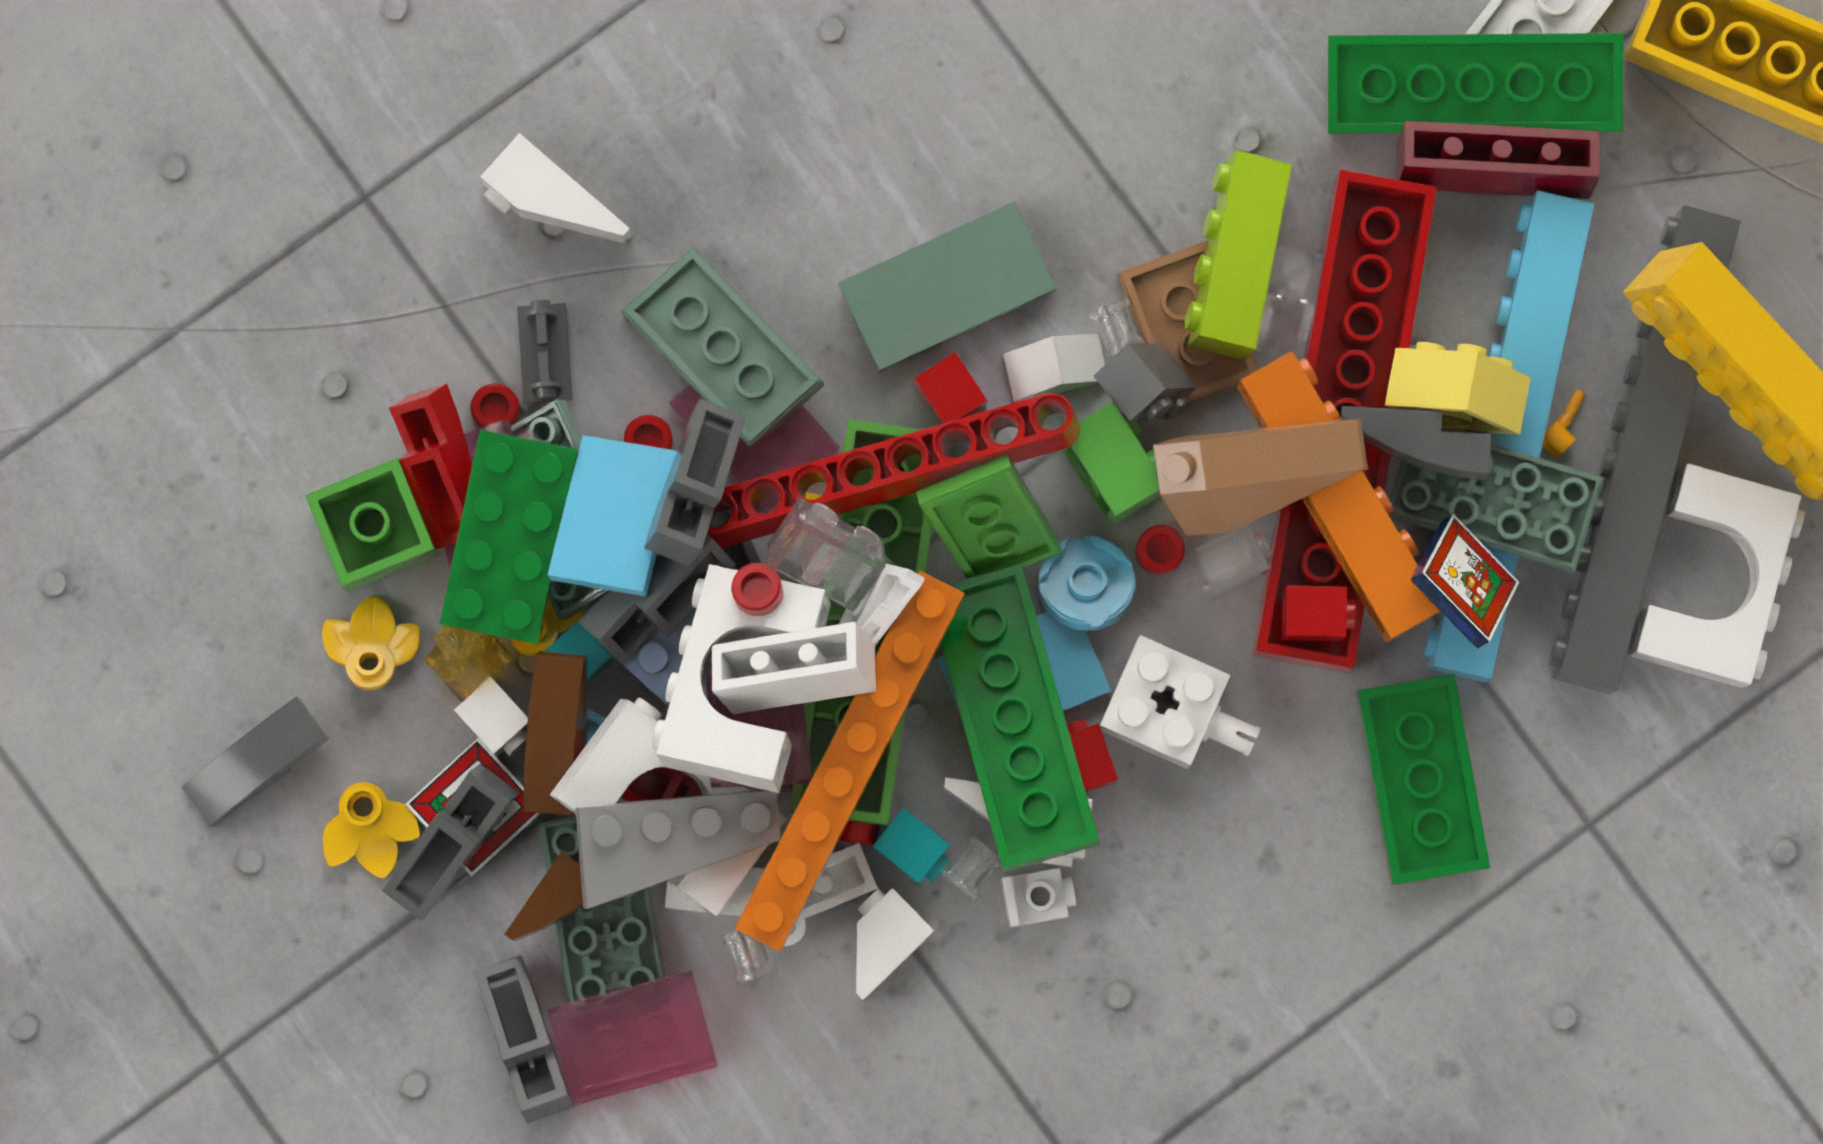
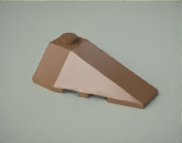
[1153,418,1367,536]

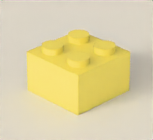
[1385,342,1531,435]

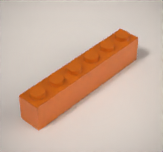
[1237,351,1444,643]

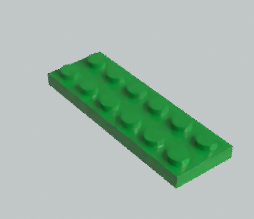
[1328,33,1624,134]
[941,564,1100,872]

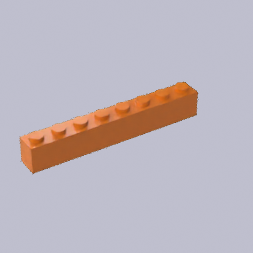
[735,570,965,953]

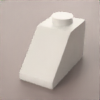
[856,888,934,1001]

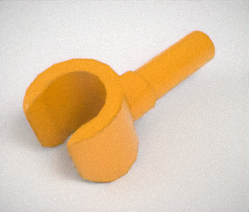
[1542,390,1586,458]

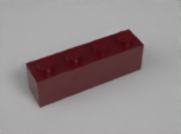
[1396,121,1600,199]

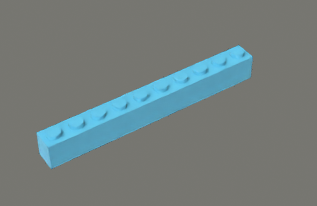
[1423,190,1595,683]

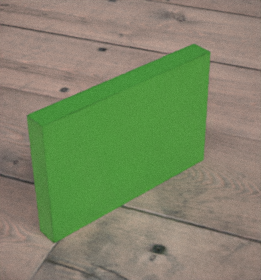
[916,454,1063,579]

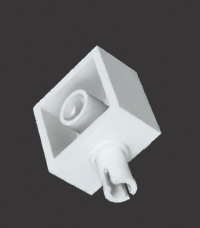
[1099,635,1261,769]

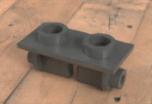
[517,300,573,403]

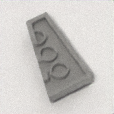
[576,790,780,909]

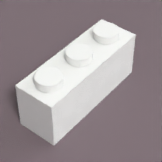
[712,622,876,714]

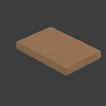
[1117,240,1259,403]

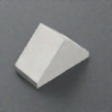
[1003,333,1105,402]

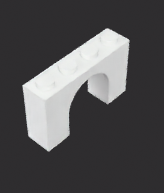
[1629,464,1805,688]
[652,564,831,793]
[550,698,787,916]

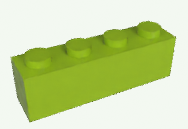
[1184,150,1292,360]

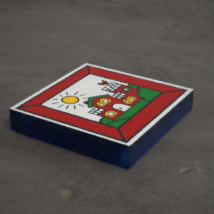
[1410,514,1519,649]
[405,738,543,877]

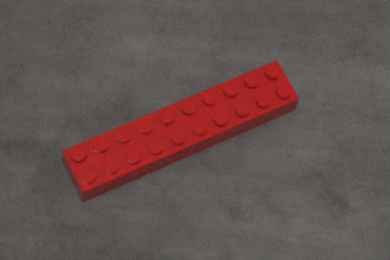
[1252,169,1437,673]

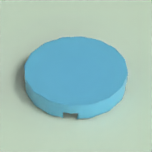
[1038,535,1136,630]

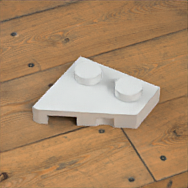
[839,560,925,647]

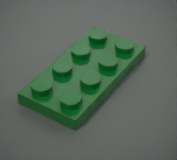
[439,429,578,645]
[1356,674,1490,885]

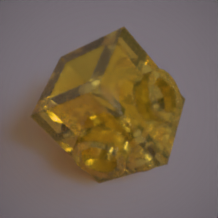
[424,626,515,703]

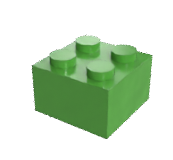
[1062,401,1161,528]
[305,458,439,592]

